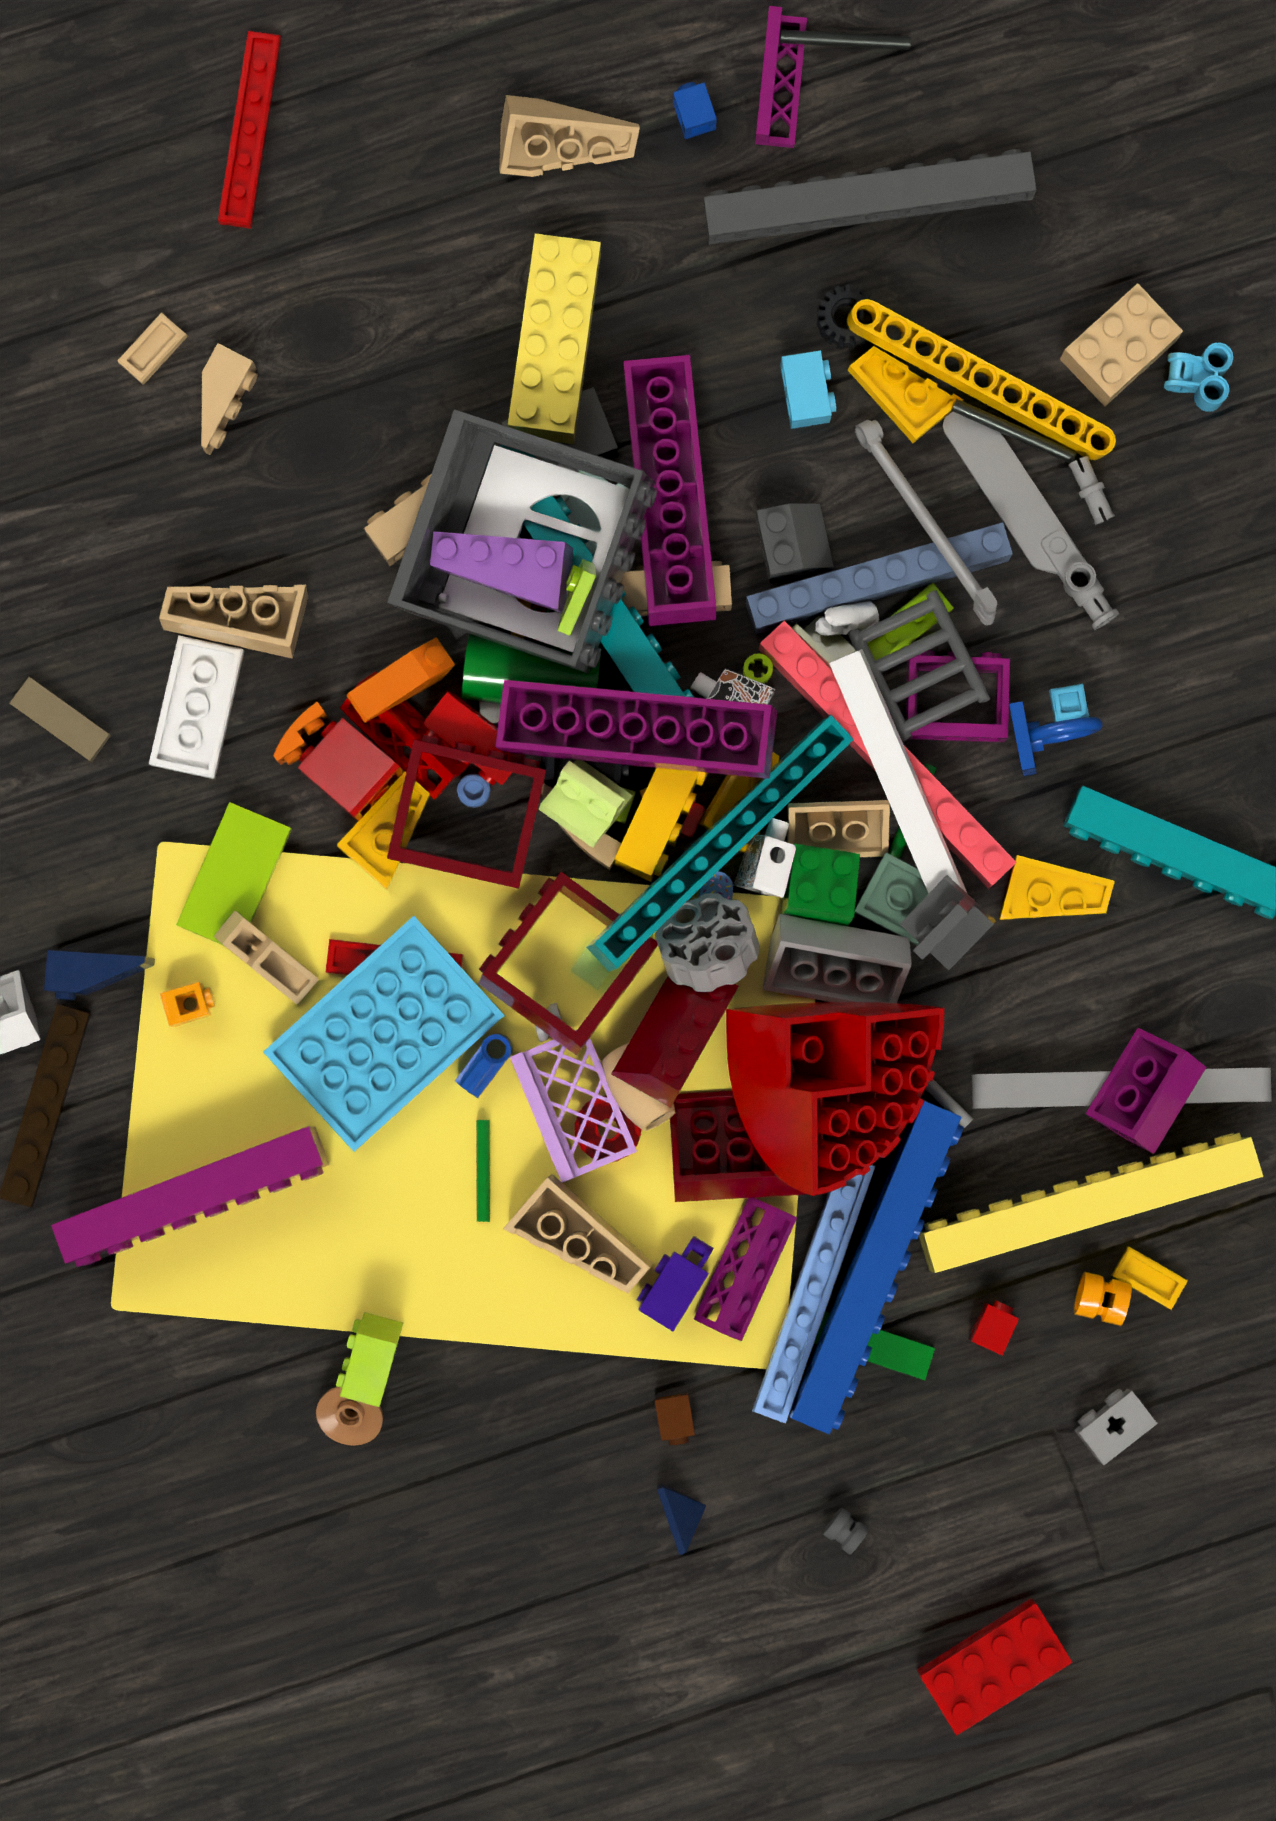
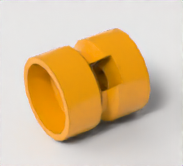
[1074,1272,1132,1326]

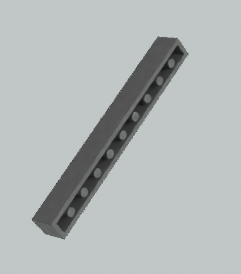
[703,149,1037,245]

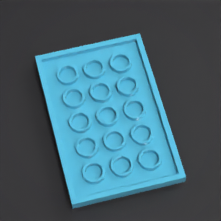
[263,916,505,1152]

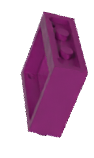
[905,650,1010,742]

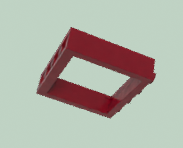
[387,735,546,889]
[478,872,658,1056]

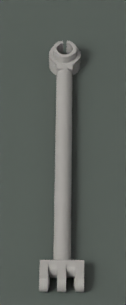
[855,419,997,625]

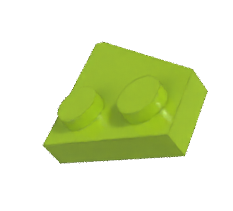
[557,559,596,636]

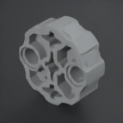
[656,893,760,992]

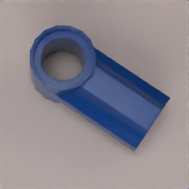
[455,1033,513,1098]

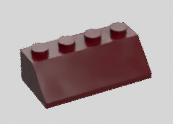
[611,976,739,1108]

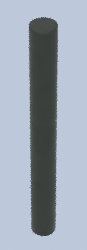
[779,30,911,50]
[951,399,1077,463]

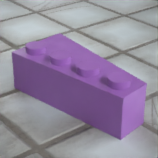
[430,531,574,614]

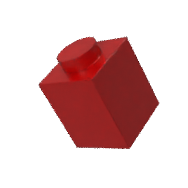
[968,1300,1019,1356]

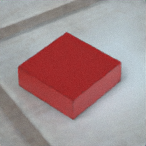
[680,802,705,840]

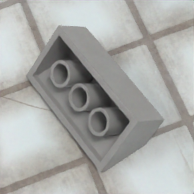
[763,914,912,1003]

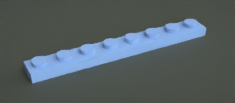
[752,1165,875,1423]

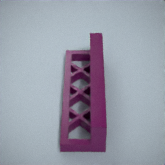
[755,6,807,148]
[694,1198,797,1341]

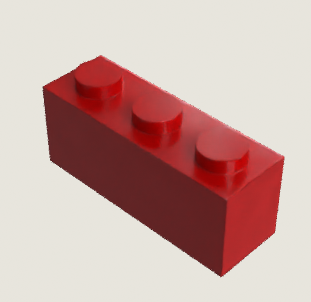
[423,690,526,785]

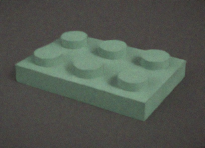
[854,853,975,946]

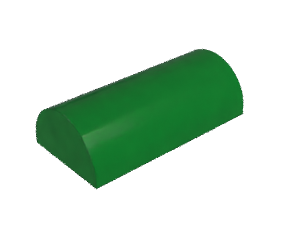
[462,634,602,704]

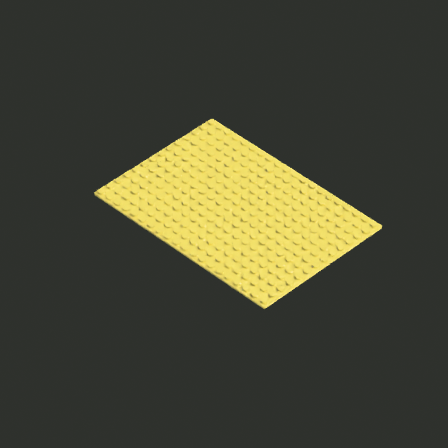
[111,842,815,1369]

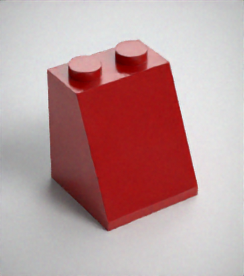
[298,718,404,822]

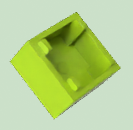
[336,1312,403,1407]

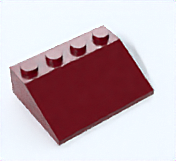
[670,1091,807,1202]

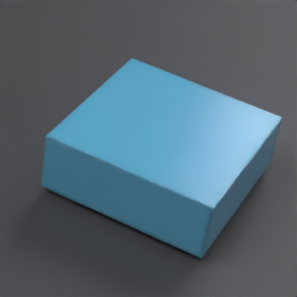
[1049,684,1089,722]

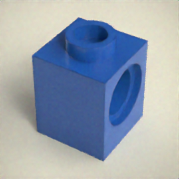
[673,82,717,139]

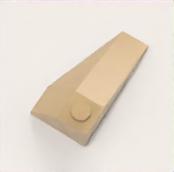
[499,95,640,177]

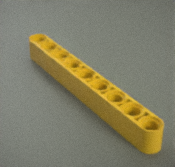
[847,299,1116,460]

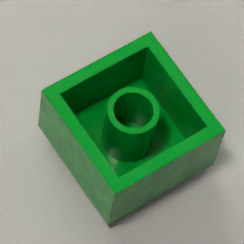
[780,843,860,926]

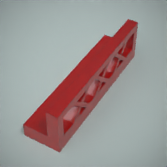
[340,671,470,800]

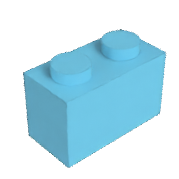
[780,350,836,429]

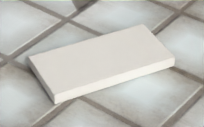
[149,635,244,779]

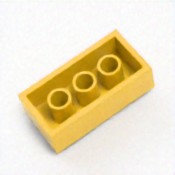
[614,768,708,882]

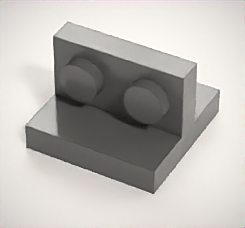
[900,875,996,970]

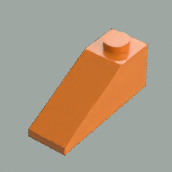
[346,637,455,723]

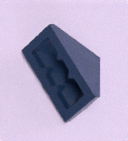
[657,1484,706,1555]

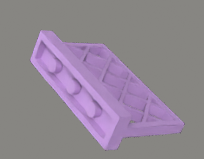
[510,1030,637,1183]

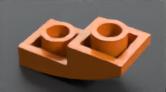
[273,702,328,765]

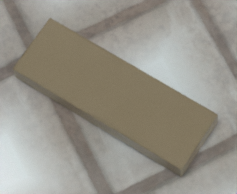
[9,677,111,762]

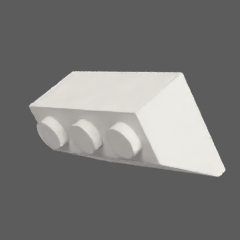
[0,970,40,1054]

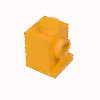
[160,982,215,1027]

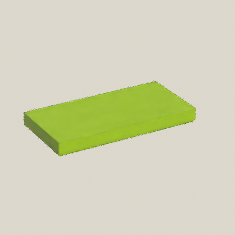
[176,802,292,945]

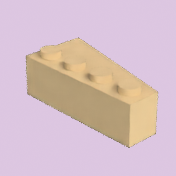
[159,585,308,659]
[503,1174,654,1293]

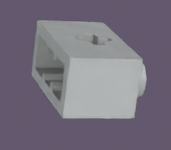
[1074,1389,1158,1465]

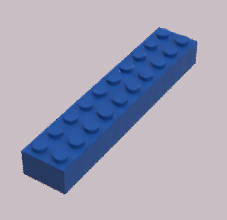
[788,1101,964,1435]

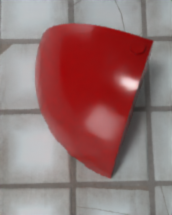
[726,1002,945,1196]

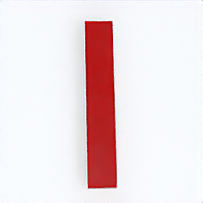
[218,31,282,229]

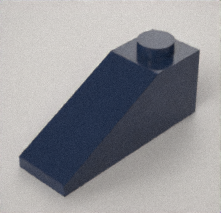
[44,950,155,1000]

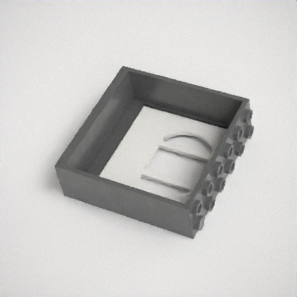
[387,410,657,674]

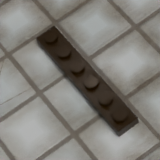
[0,1004,91,1208]

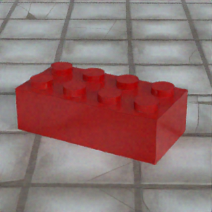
[917,1598,1073,1736]

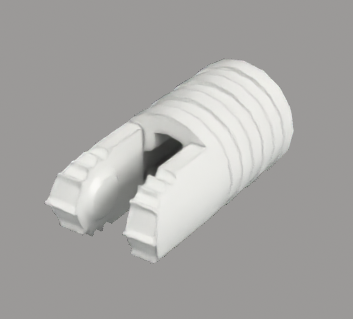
[815,601,879,636]

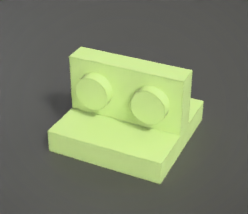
[539,760,633,848]

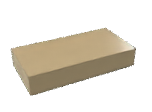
[118,312,187,385]

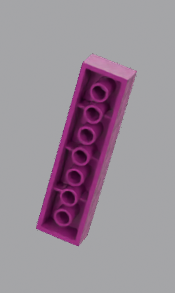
[624,355,716,626]
[496,680,777,779]
[51,1126,330,1267]

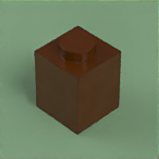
[654,1392,695,1445]

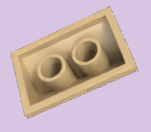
[786,800,890,857]

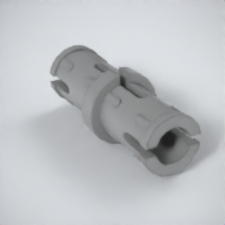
[1068,455,1115,525]

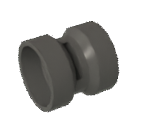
[822,1507,870,1555]

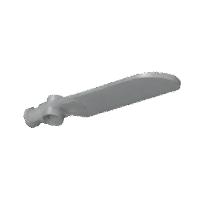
[942,412,1120,630]

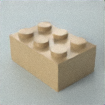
[1060,283,1183,407]

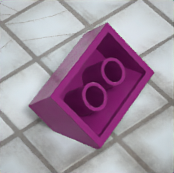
[1085,1028,1207,1154]

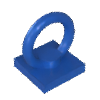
[1009,701,1103,776]

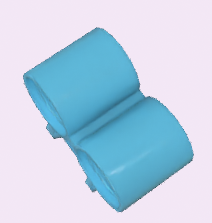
[1164,342,1233,412]

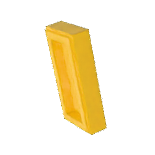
[1111,1246,1188,1310]

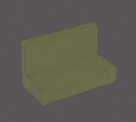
[792,615,856,670]

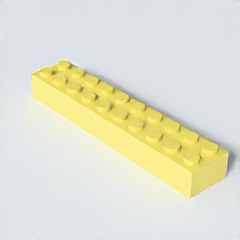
[919,1133,1263,1273]

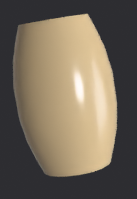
[602,1043,675,1131]

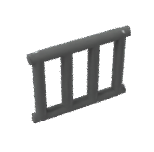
[848,590,990,742]

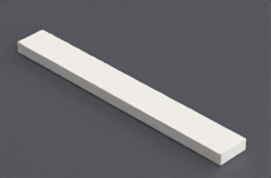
[829,649,967,894]

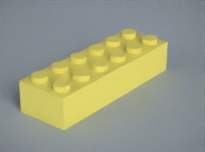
[508,234,601,444]

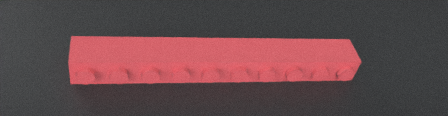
[758,621,1017,889]

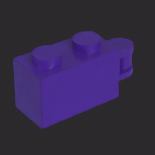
[636,1236,714,1331]

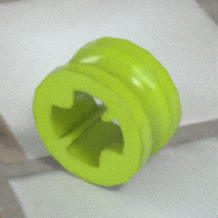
[743,653,773,684]

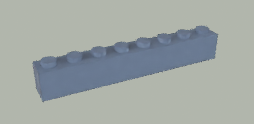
[745,522,1013,635]

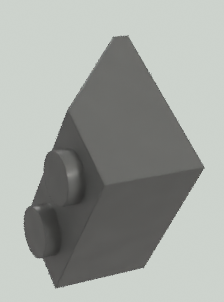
[755,504,834,582]

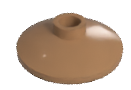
[316,1387,383,1446]

